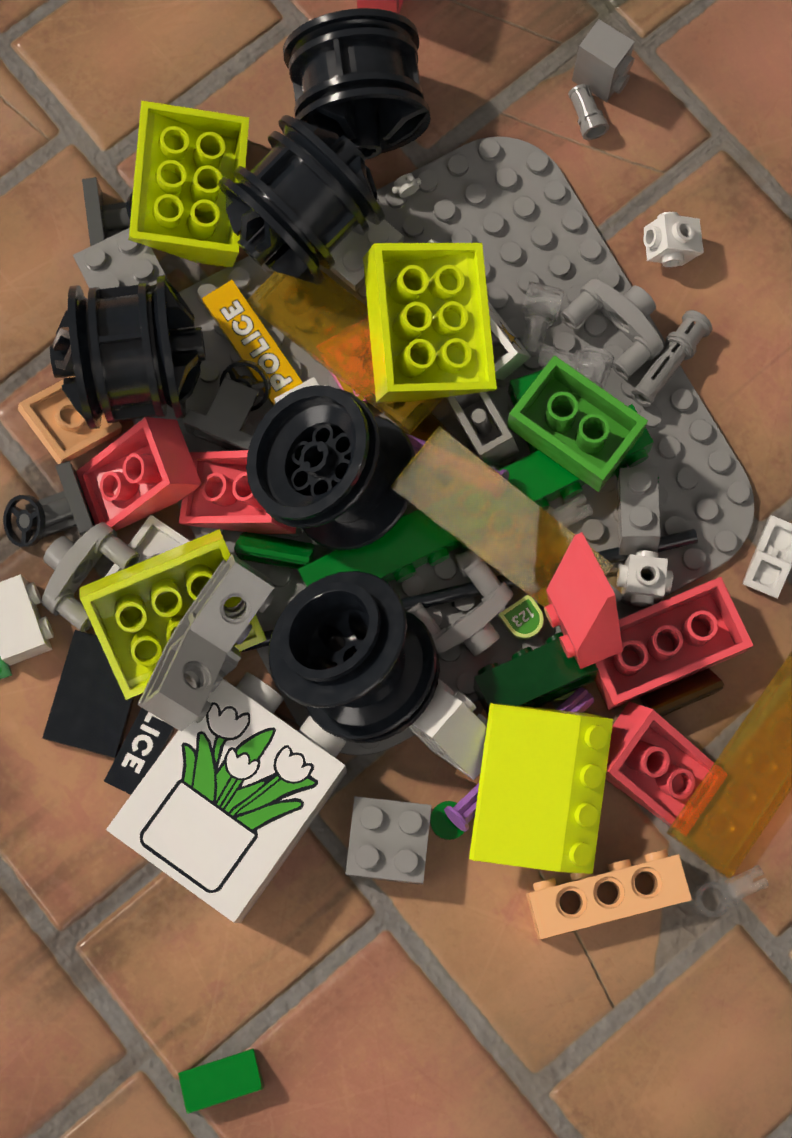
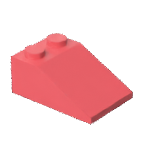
[76,417,202,531]
[178,450,296,534]
[544,532,623,669]
[606,701,728,836]

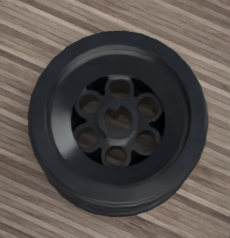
[246,385,417,551]
[269,571,440,743]

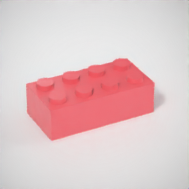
[595,577,754,711]

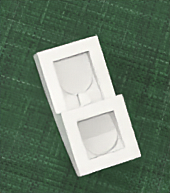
[742,515,792,599]

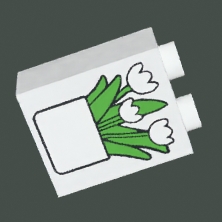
[106,672,347,923]

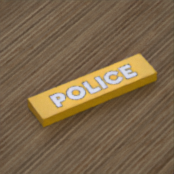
[202,280,303,406]

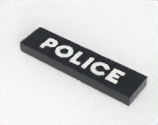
[104,708,175,795]

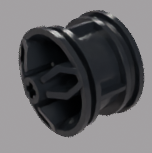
[283,8,431,159]
[218,115,385,285]
[50,275,206,429]

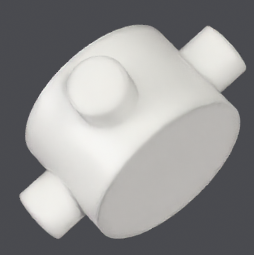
[392,173,421,198]

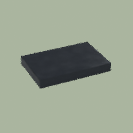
[42,630,135,758]

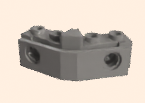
[137,554,274,731]

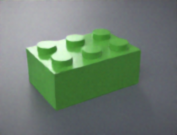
[507,355,648,492]

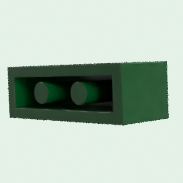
[473,632,598,716]

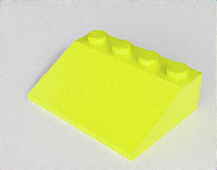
[128,100,249,267]
[363,243,497,402]
[80,529,267,700]
[469,703,613,874]

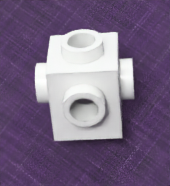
[643,212,704,267]
[616,550,673,607]

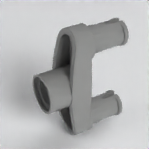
[560,279,664,380]
[42,522,140,632]
[408,557,514,657]

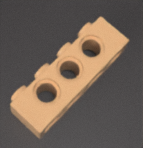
[526,849,692,939]

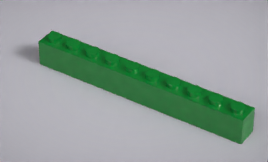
[298,404,654,587]

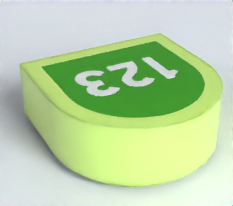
[498,593,544,640]

